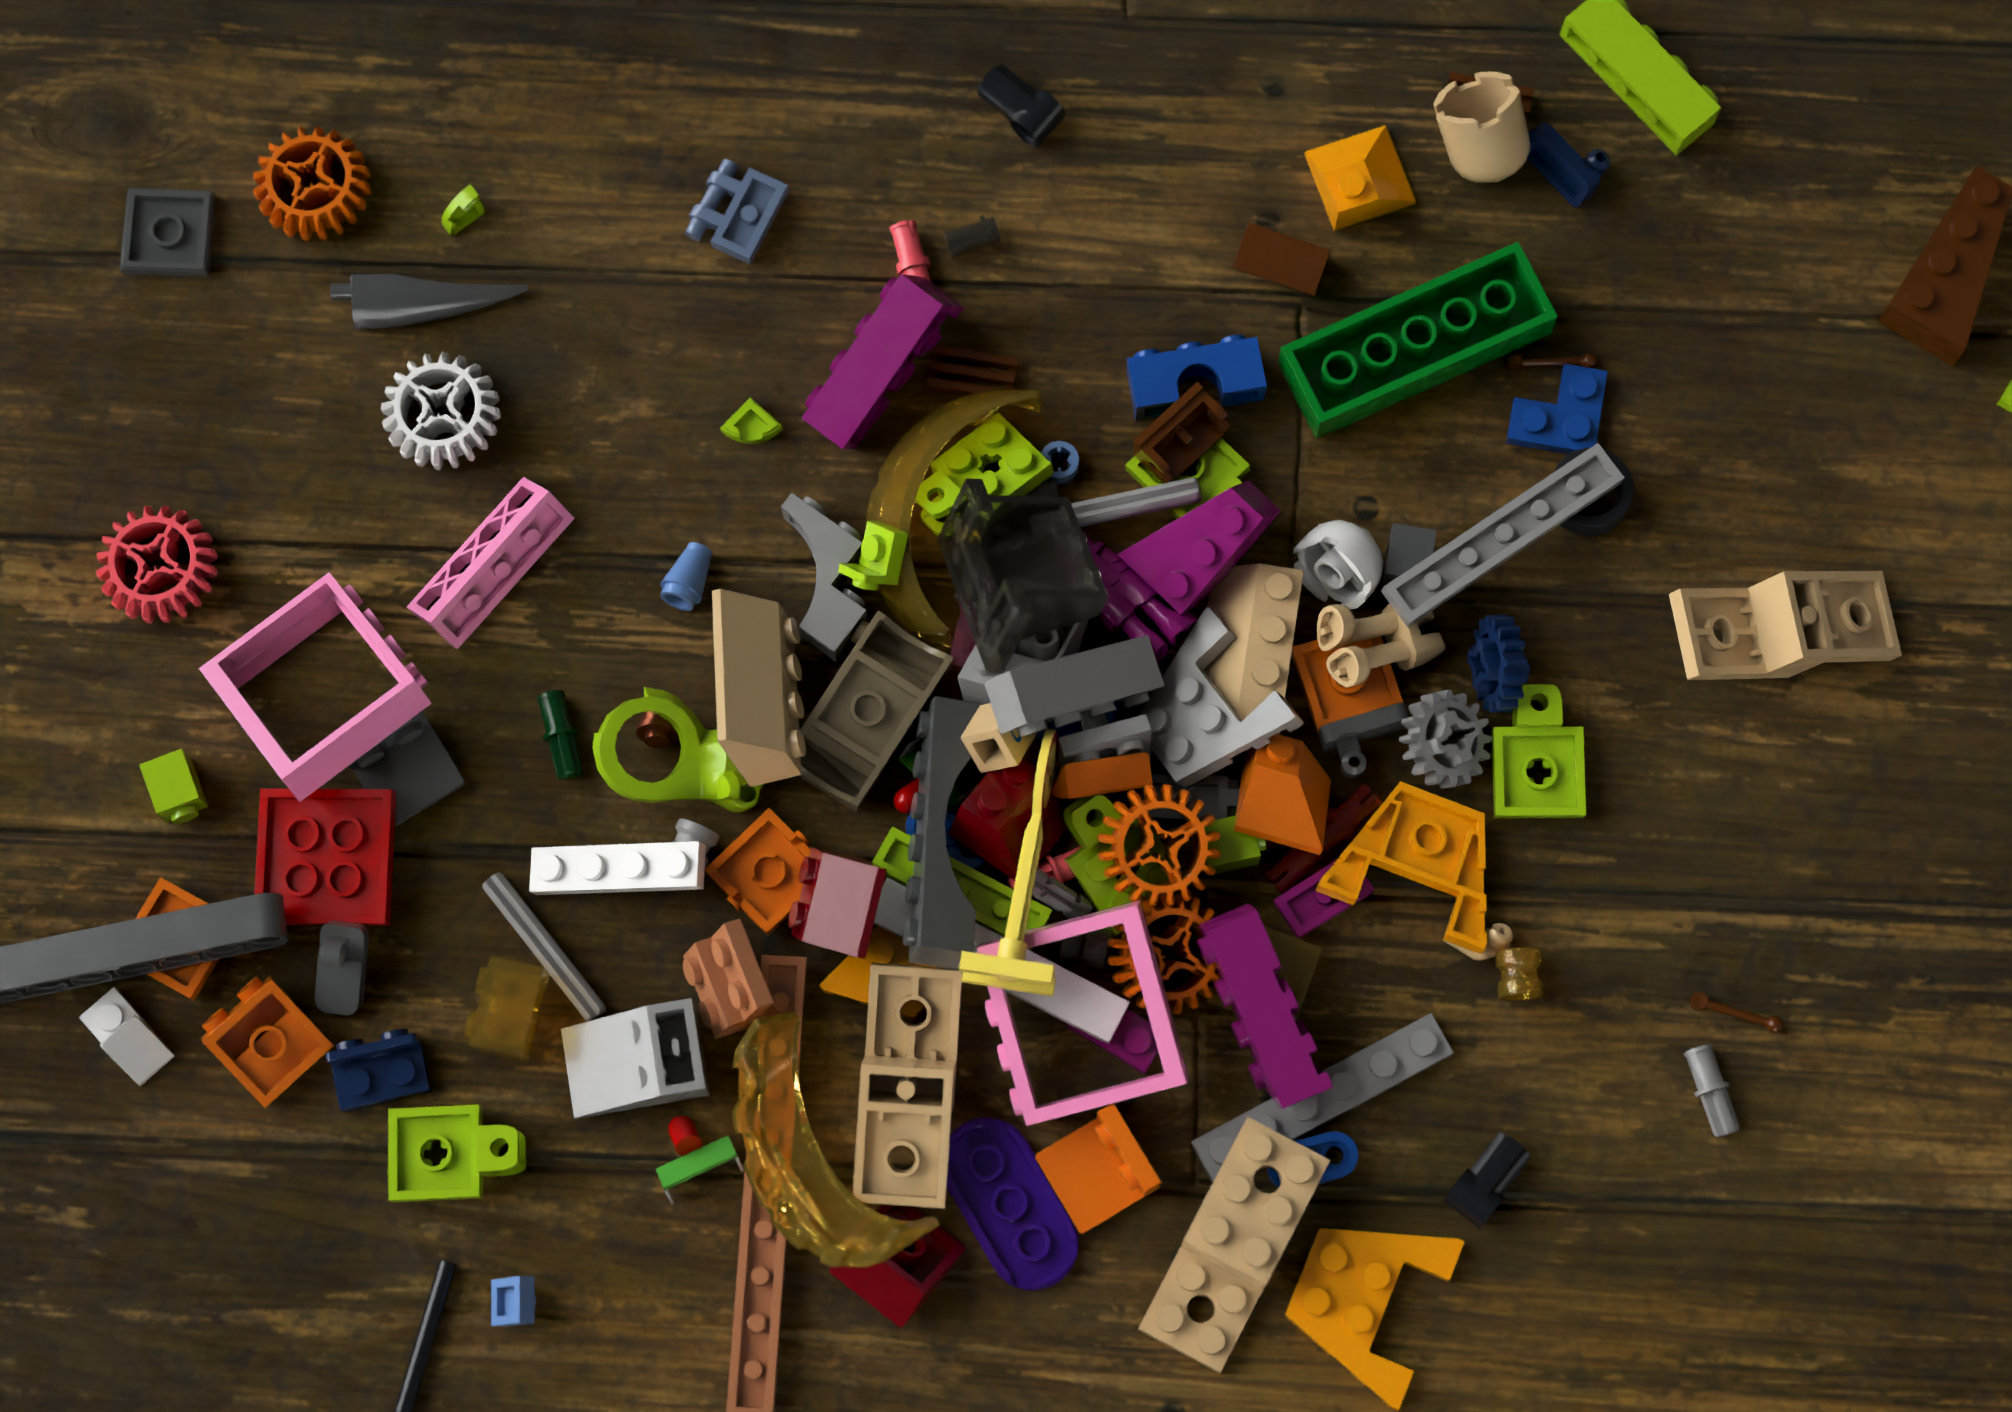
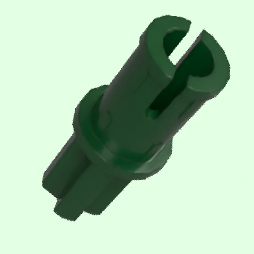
[537,690,583,780]

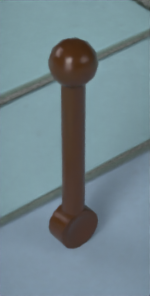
[1506,353,1598,369]
[1690,992,1784,1034]

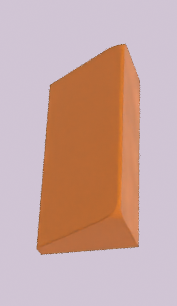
[1052,752,1153,799]

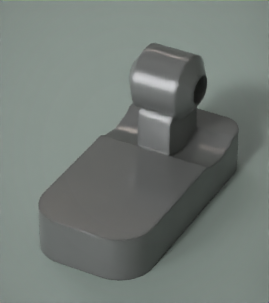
[1318,703,1409,778]
[314,920,369,1016]

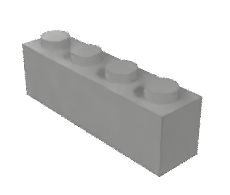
[984,635,1164,737]

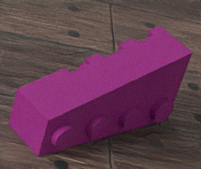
[802,274,965,449]
[1197,903,1333,1109]

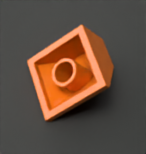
[1234,734,1331,855]

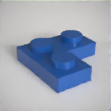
[1506,364,1608,454]

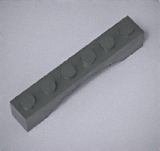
[903,696,983,970]

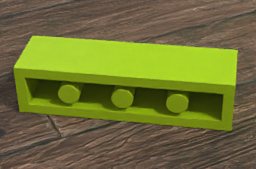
[1560,0,1721,156]

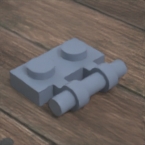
[685,159,789,265]

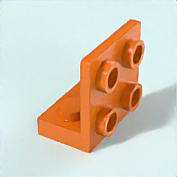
[1035,1103,1161,1234]

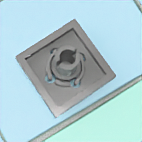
[1059,711,1151,773]

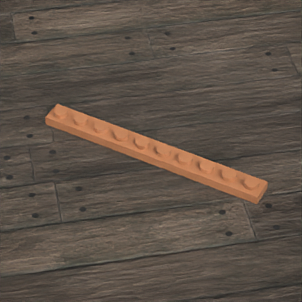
[726,955,808,1412]

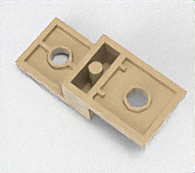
[1669,571,1902,680]
[852,962,963,1209]
[1138,1117,1330,1373]

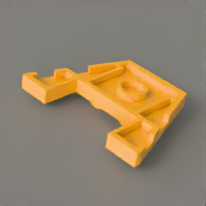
[1315,781,1487,954]
[1284,1228,1465,1411]

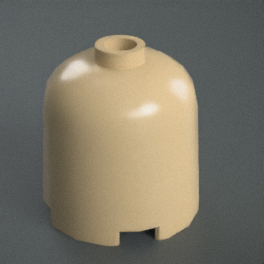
[1434,72,1530,183]

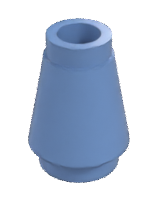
[660,542,713,611]

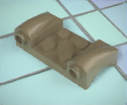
[799,610,954,812]

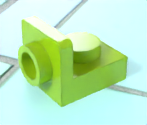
[838,521,908,590]

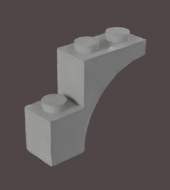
[781,493,868,663]

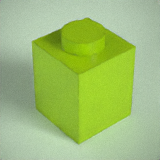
[139,748,209,824]
[1204,816,1267,876]

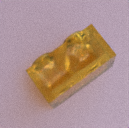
[465,956,549,1063]

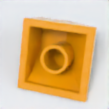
[1305,125,1416,231]

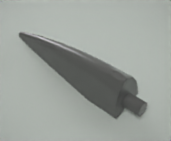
[330,274,528,330]

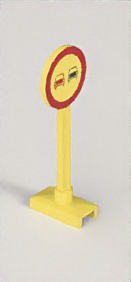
[959,729,1058,996]

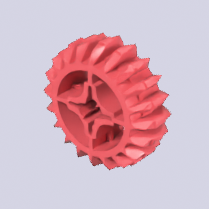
[96,505,218,624]

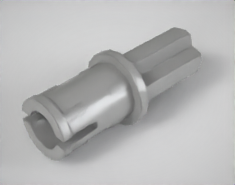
[1683,1044,1739,1137]

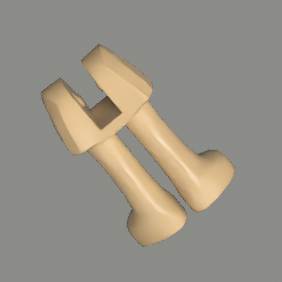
[1317,603,1446,688]

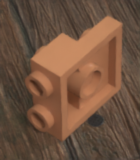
[683,918,774,1039]

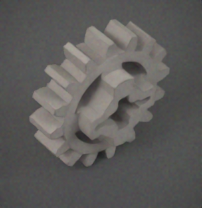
[1399,690,1492,789]

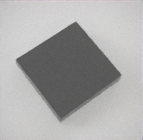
[120,188,217,277]

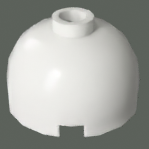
[1293,520,1383,609]

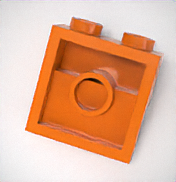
[201,976,334,1108]

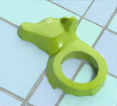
[592,687,764,814]

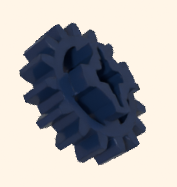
[1467,615,1530,713]

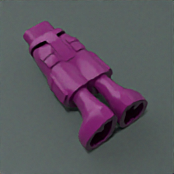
[1058,531,1198,665]

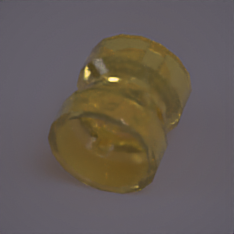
[1495,948,1544,1001]

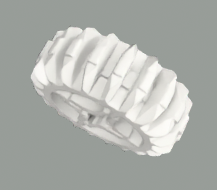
[381,352,501,470]

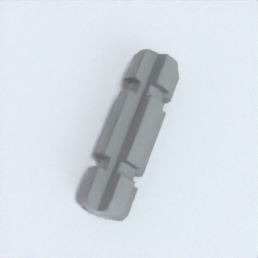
[1033,868,1092,919]

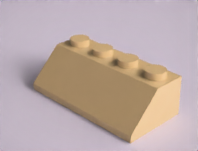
[1204,563,1304,750]
[712,589,806,787]

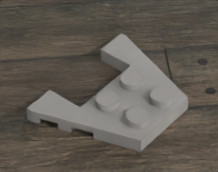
[1139,606,1304,788]

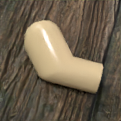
[1442,923,1513,961]

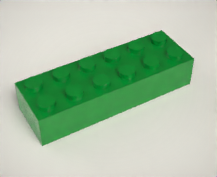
[1278,242,1558,439]

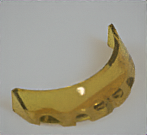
[866,389,1044,647]
[732,1012,940,1267]

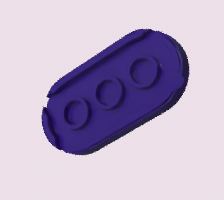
[947,1117,1079,1290]

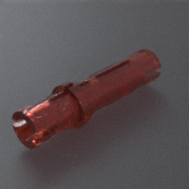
[1264,783,1382,894]

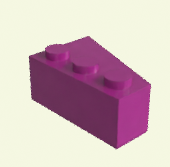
[1117,481,1281,615]

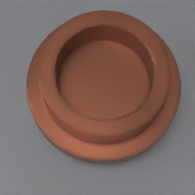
[636,712,679,749]

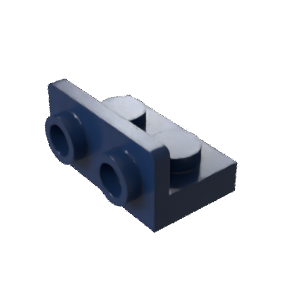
[326,1029,432,1113]

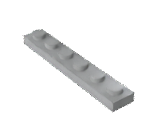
[1381,443,1624,627]
[1191,1013,1454,1184]

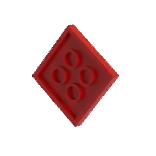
[254,789,397,926]

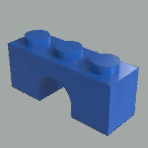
[1126,335,1267,421]

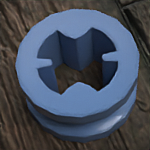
[1041,441,1079,485]

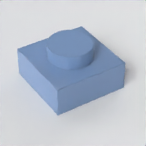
[491,1276,536,1327]

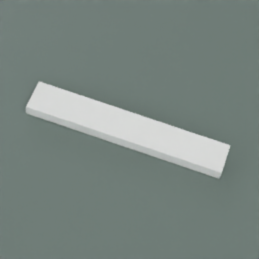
[874,877,1130,1045]

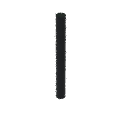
[394,1260,457,1412]

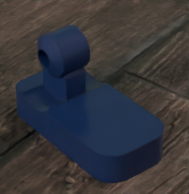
[1527,122,1611,207]

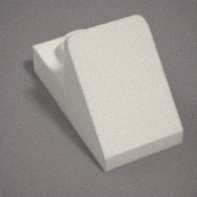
[79,987,175,1086]

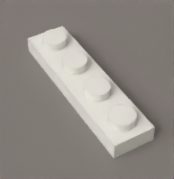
[529,841,706,895]

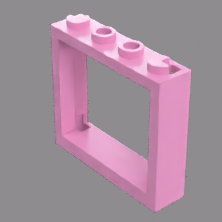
[199,572,432,802]
[977,900,1189,1126]

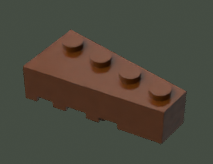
[1878,166,2012,366]

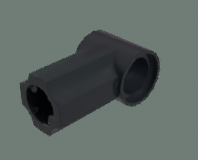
[977,63,1066,147]
[1443,1131,1531,1229]

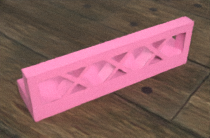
[407,477,575,649]

